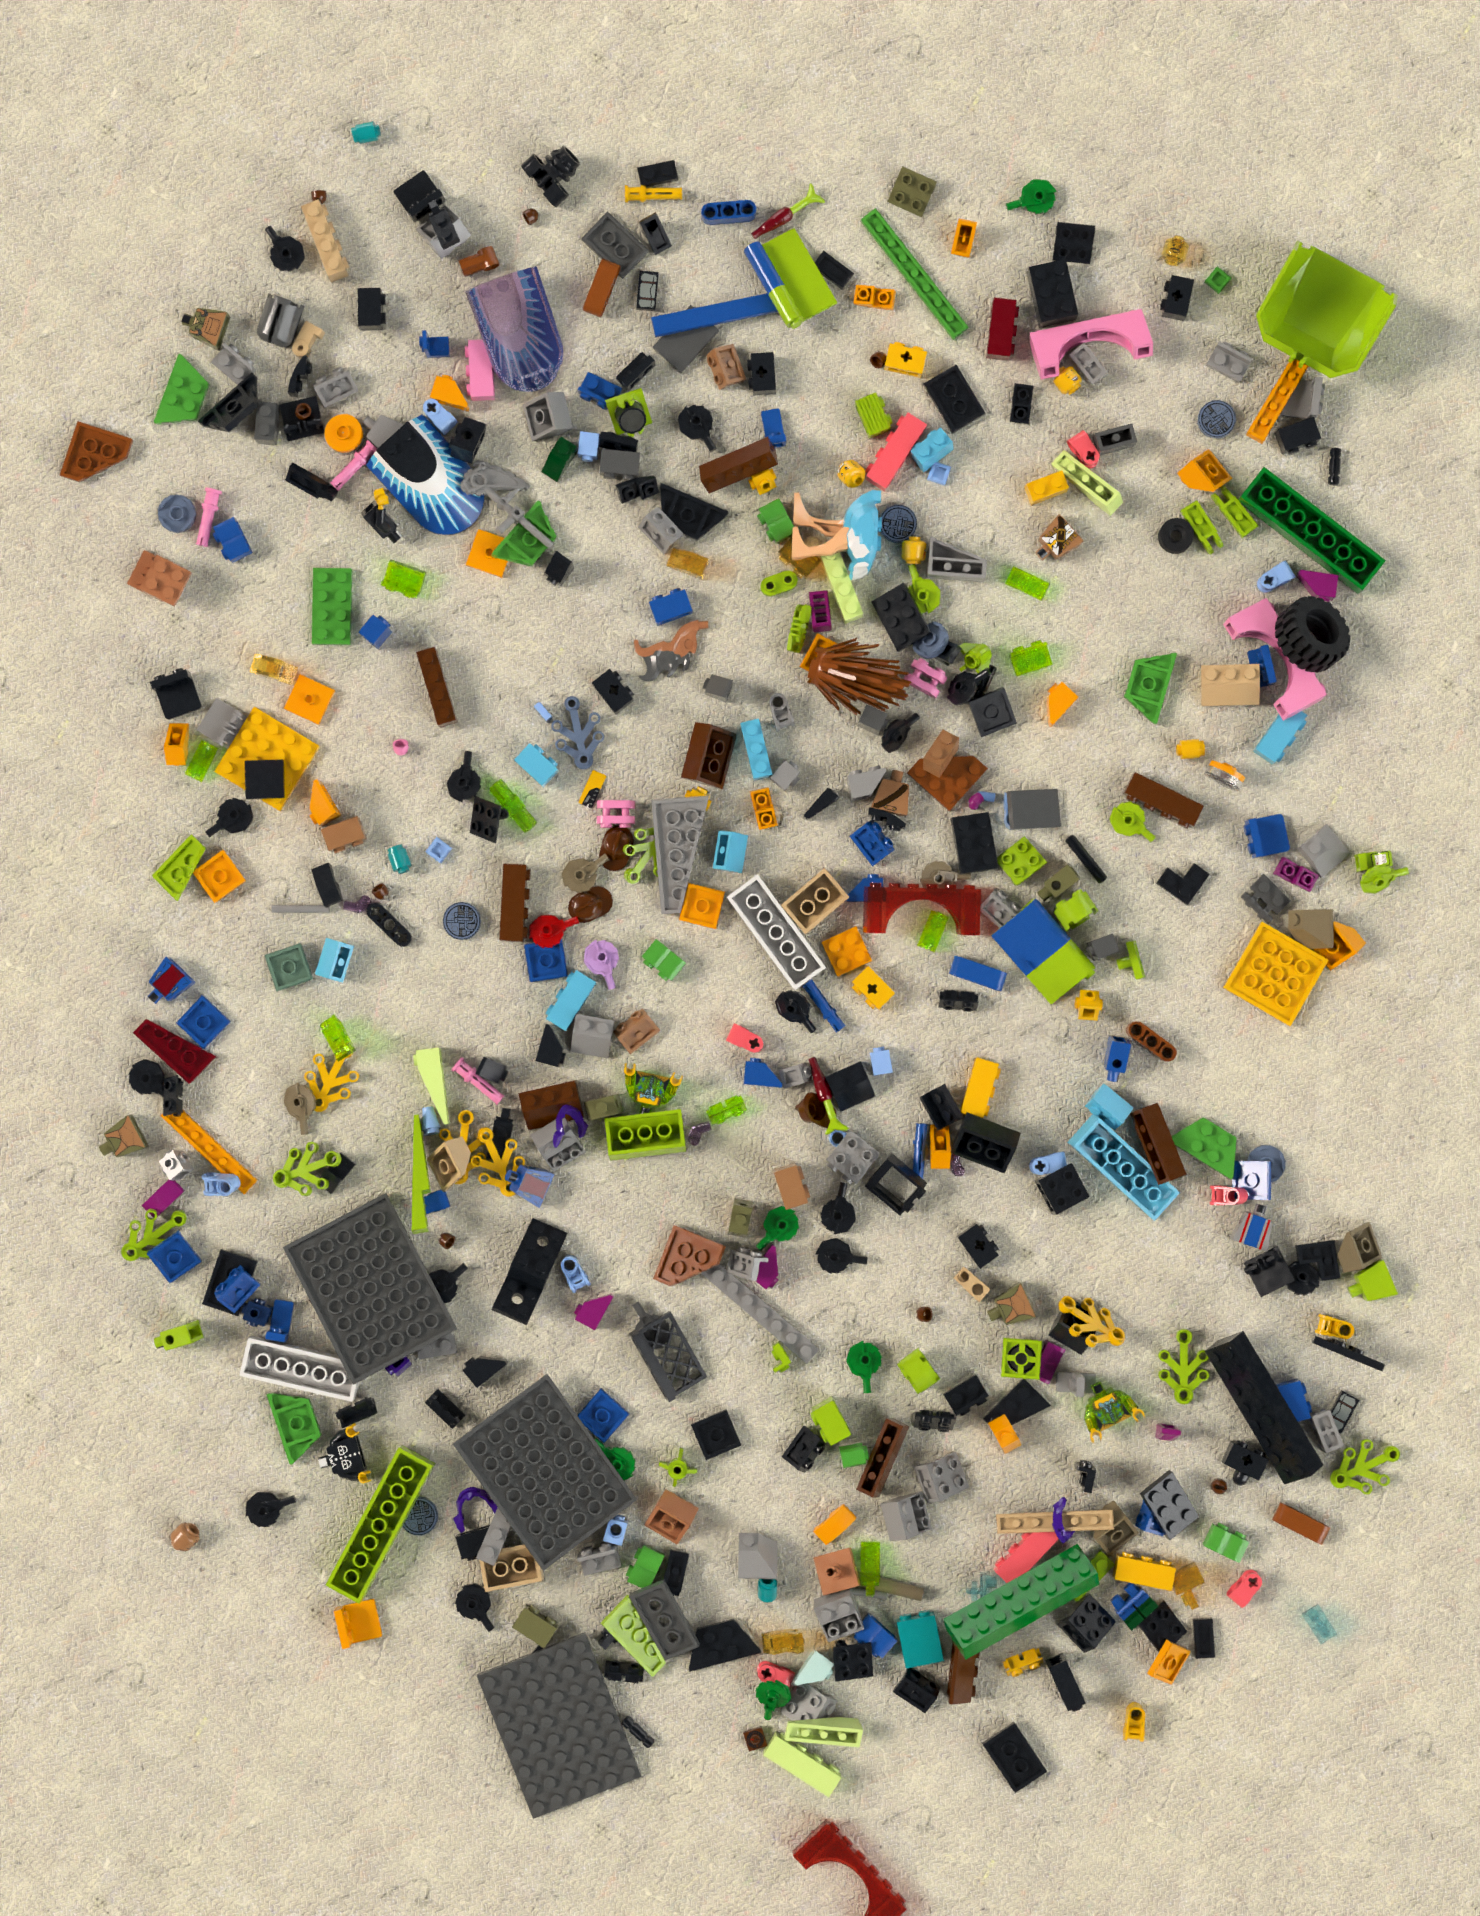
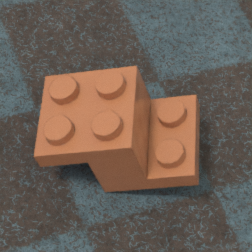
[127,550,192,607]

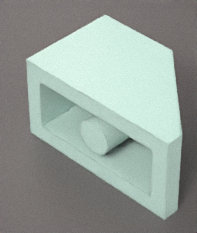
[791,1650,834,1686]

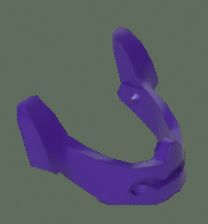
[553,1105,588,1148]
[453,1487,498,1533]
[1052,1497,1075,1544]

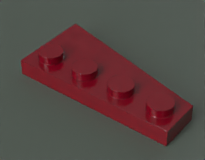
[133,1019,216,1085]

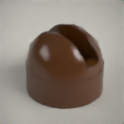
[311,190,327,204]
[522,208,538,225]
[870,351,887,368]
[295,403,311,420]
[372,883,389,900]
[438,1232,455,1249]
[916,1307,932,1322]
[1211,1478,1227,1495]

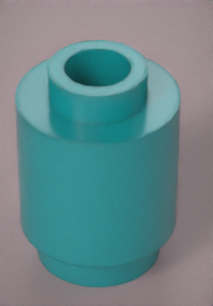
[351,121,381,144]
[388,844,412,874]
[758,1579,777,1603]

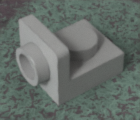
[779,1062,811,1089]

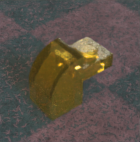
[250,654,298,685]
[1173,1562,1205,1610]
[761,1629,804,1655]

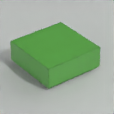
[1204,266,1232,294]

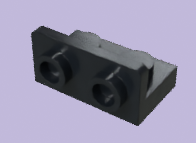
[616,352,656,392]
[920,1084,963,1131]
[943,1374,989,1416]
[782,1426,826,1473]
[1074,1460,1096,1493]
[893,1668,940,1713]

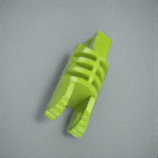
[787,604,812,653]

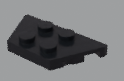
[198,372,258,432]
[660,483,729,541]
[1312,1336,1385,1372]
[689,1618,761,1672]

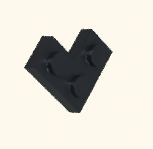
[1156,863,1210,906]
[1295,1240,1340,1281]

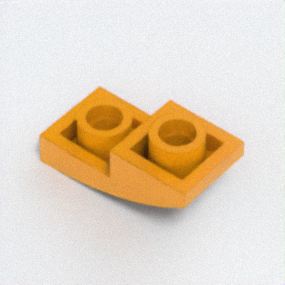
[853,285,896,310]
[750,787,778,830]
[813,1504,857,1545]

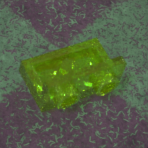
[381,559,427,598]
[1009,640,1053,677]

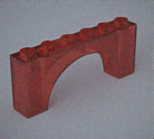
[863,883,981,935]
[792,1819,907,1916]

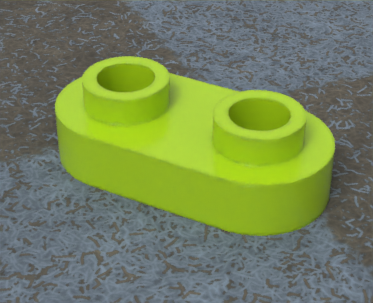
[760,570,798,597]

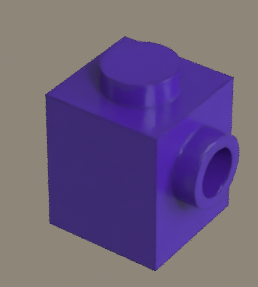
[385,1357,412,1377]

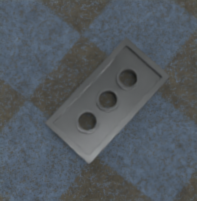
[629,1579,700,1660]

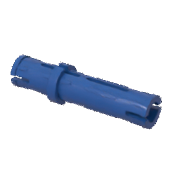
[802,979,846,1033]
[912,1123,928,1179]

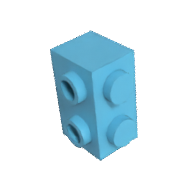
[911,427,954,472]
[514,743,559,788]
[713,831,748,873]
[315,938,354,983]
[1085,1084,1134,1130]

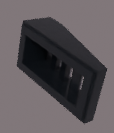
[803,788,840,820]

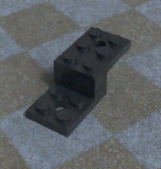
[491,1218,568,1325]

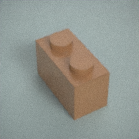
[923,729,959,778]
[321,816,367,854]

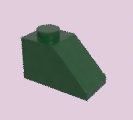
[541,436,578,482]

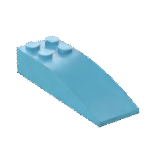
[1067,1114,1180,1221]

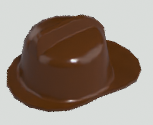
[599,826,634,871]
[568,886,613,923]
[795,1092,837,1128]

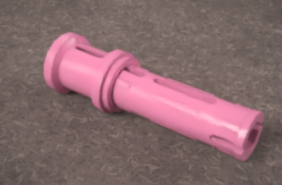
[330,440,377,491]
[196,488,222,547]
[451,1057,505,1105]

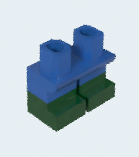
[1110,1582,1158,1631]

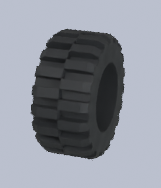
[1275,596,1351,673]

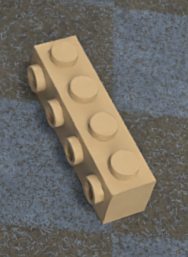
[301,199,350,283]

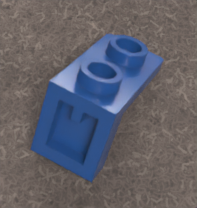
[419,330,450,358]
[761,408,787,448]
[265,1299,294,1342]

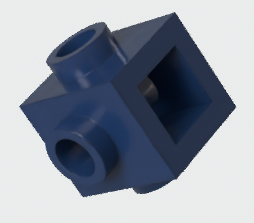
[241,1298,273,1327]

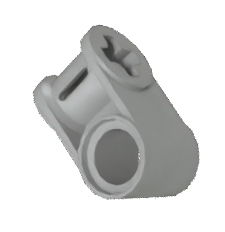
[769,693,795,732]

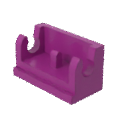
[1034,1340,1066,1384]

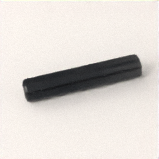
[1065,835,1107,883]

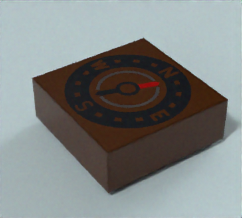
[743,1726,767,1752]

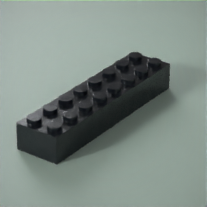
[1205,1331,1324,1485]

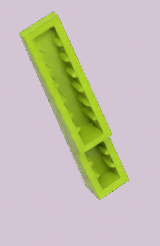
[411,1114,431,1234]

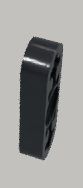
[367,903,412,947]

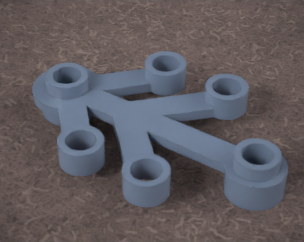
[551,696,604,769]

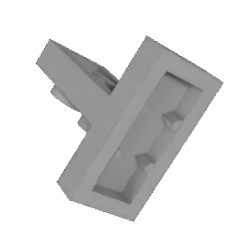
[1056,1372,1096,1397]

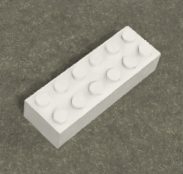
[727,874,826,991]
[239,1336,359,1402]

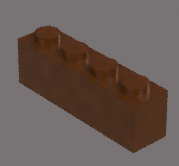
[699,437,778,494]
[416,647,458,728]
[1123,772,1204,829]
[499,864,531,942]
[1130,1103,1187,1185]
[856,1418,909,1498]

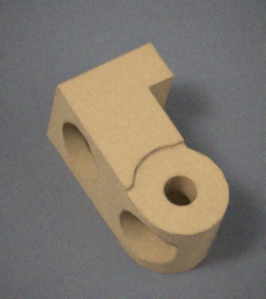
[292,321,325,359]
[954,1266,991,1302]

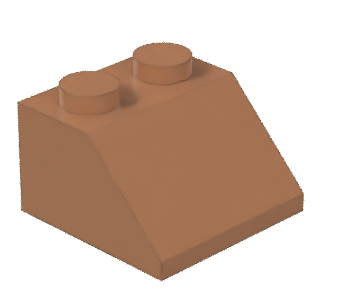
[644,1489,699,1544]

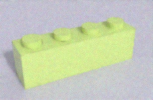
[819,552,863,624]
[763,1732,841,1797]

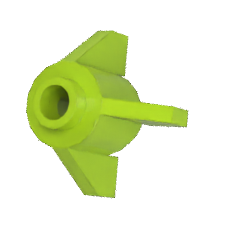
[959,643,992,673]
[659,1447,697,1487]

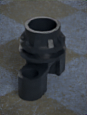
[521,145,580,208]

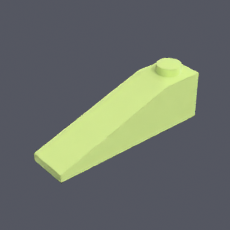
[1051,450,1123,516]
[413,1048,450,1124]
[784,1717,863,1747]

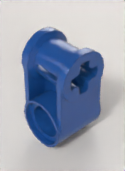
[424,1189,451,1214]

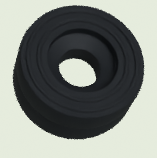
[1158,518,1194,554]

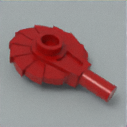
[529,915,579,948]

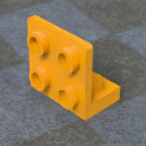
[334,1598,383,1649]

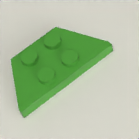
[154,354,210,425]
[491,500,557,567]
[1124,653,1177,725]
[1171,1117,1236,1180]
[266,1393,322,1465]

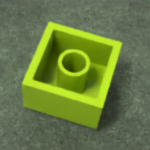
[810,1396,851,1446]

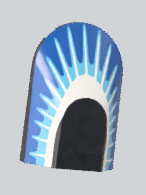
[366,414,484,535]

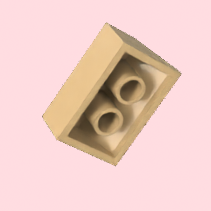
[1201,664,1260,706]
[780,868,849,935]
[479,1544,544,1592]

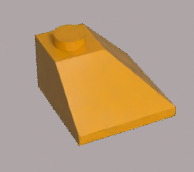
[1177,449,1233,492]
[309,779,341,827]
[1313,921,1366,971]

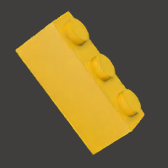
[960,1057,1001,1118]
[1112,1551,1176,1591]

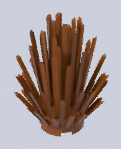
[807,637,912,716]

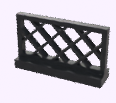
[629,1311,707,1402]

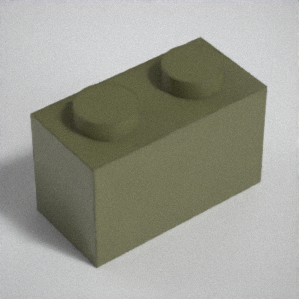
[512,1604,558,1648]

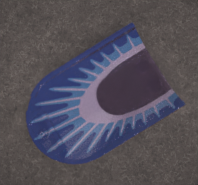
[465,266,563,392]

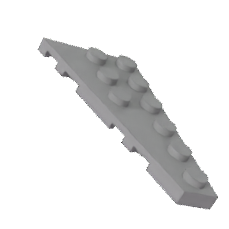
[651,795,709,914]

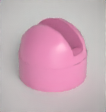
[393,739,409,756]

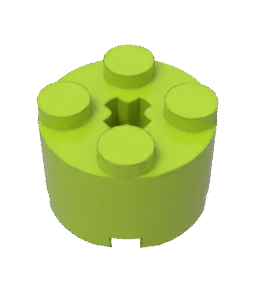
[1054,889,1099,932]
[897,1348,940,1394]

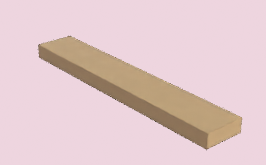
[996,1510,1114,1534]

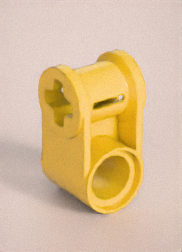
[1315,1314,1354,1339]
[1123,1702,1146,1742]

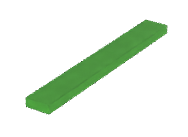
[860,208,969,340]

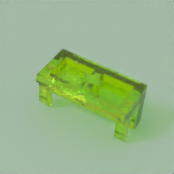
[320,1014,356,1061]

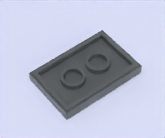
[581,211,649,279]
[653,305,719,373]
[1006,789,1061,830]

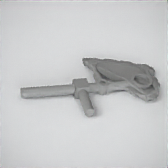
[460,460,554,549]

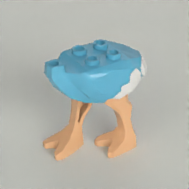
[792,490,882,580]

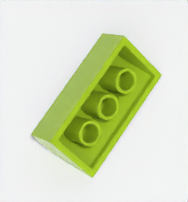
[604,1109,686,1161]

